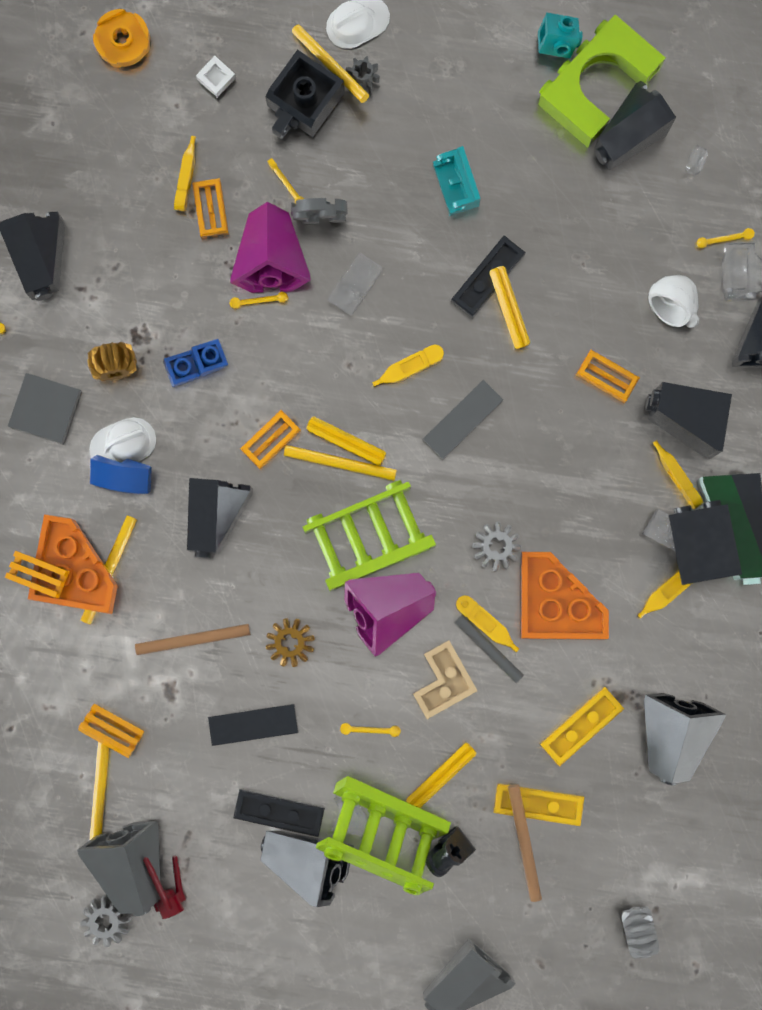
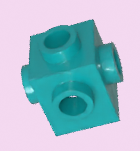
[538,12,583,59]

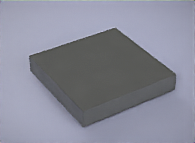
[8,373,81,445]

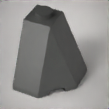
[77,821,160,916]
[423,939,516,1010]

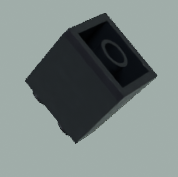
[645,382,732,459]
[669,500,742,585]

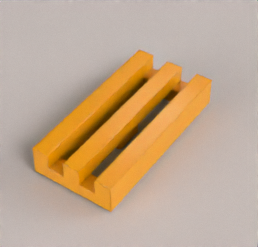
[192,178,229,239]
[576,350,640,403]
[240,410,301,470]
[5,551,70,598]
[78,704,144,758]

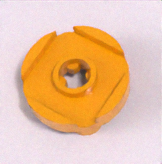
[93,9,150,68]

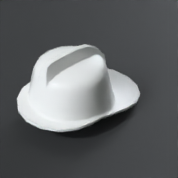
[326,0,390,49]
[89,417,156,463]

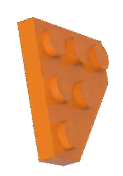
[28,514,118,614]
[521,552,609,639]

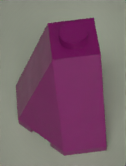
[230,202,311,293]
[344,573,436,657]

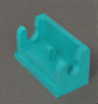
[433,146,481,216]

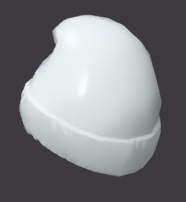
[648,275,700,328]

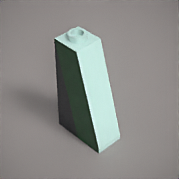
[697,473,762,585]

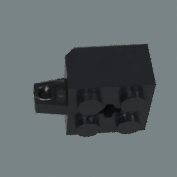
[265,49,345,139]

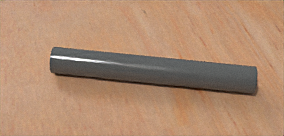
[454,614,524,683]

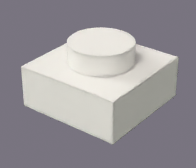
[196,56,236,98]

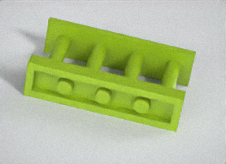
[302,480,436,592]
[316,776,451,895]

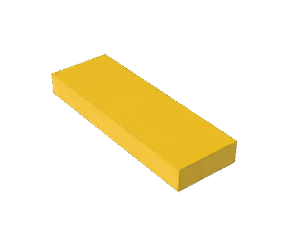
[540,687,624,767]
[493,783,584,826]

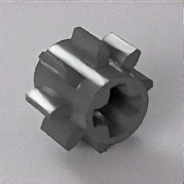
[346,56,380,92]

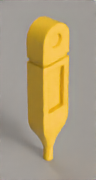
[174,136,196,212]
[372,344,444,387]
[653,440,704,509]
[638,570,692,619]
[456,595,519,652]

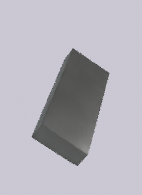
[423,380,503,460]

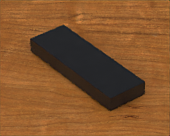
[451,235,526,319]
[208,704,299,746]
[233,789,325,837]

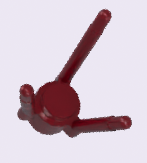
[143,855,186,919]

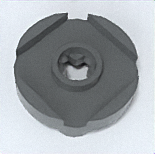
[291,198,348,225]

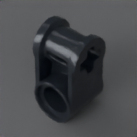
[426,825,476,877]

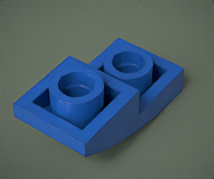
[163,339,228,387]
[90,455,152,494]

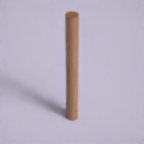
[135,624,251,655]
[508,784,542,902]

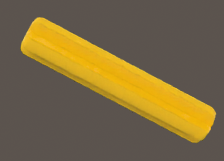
[490,266,530,349]
[307,416,386,466]
[406,743,476,808]

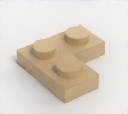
[413,640,477,719]

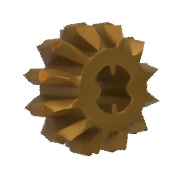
[87,342,137,381]
[266,618,315,667]

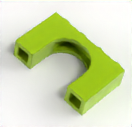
[538,14,666,148]

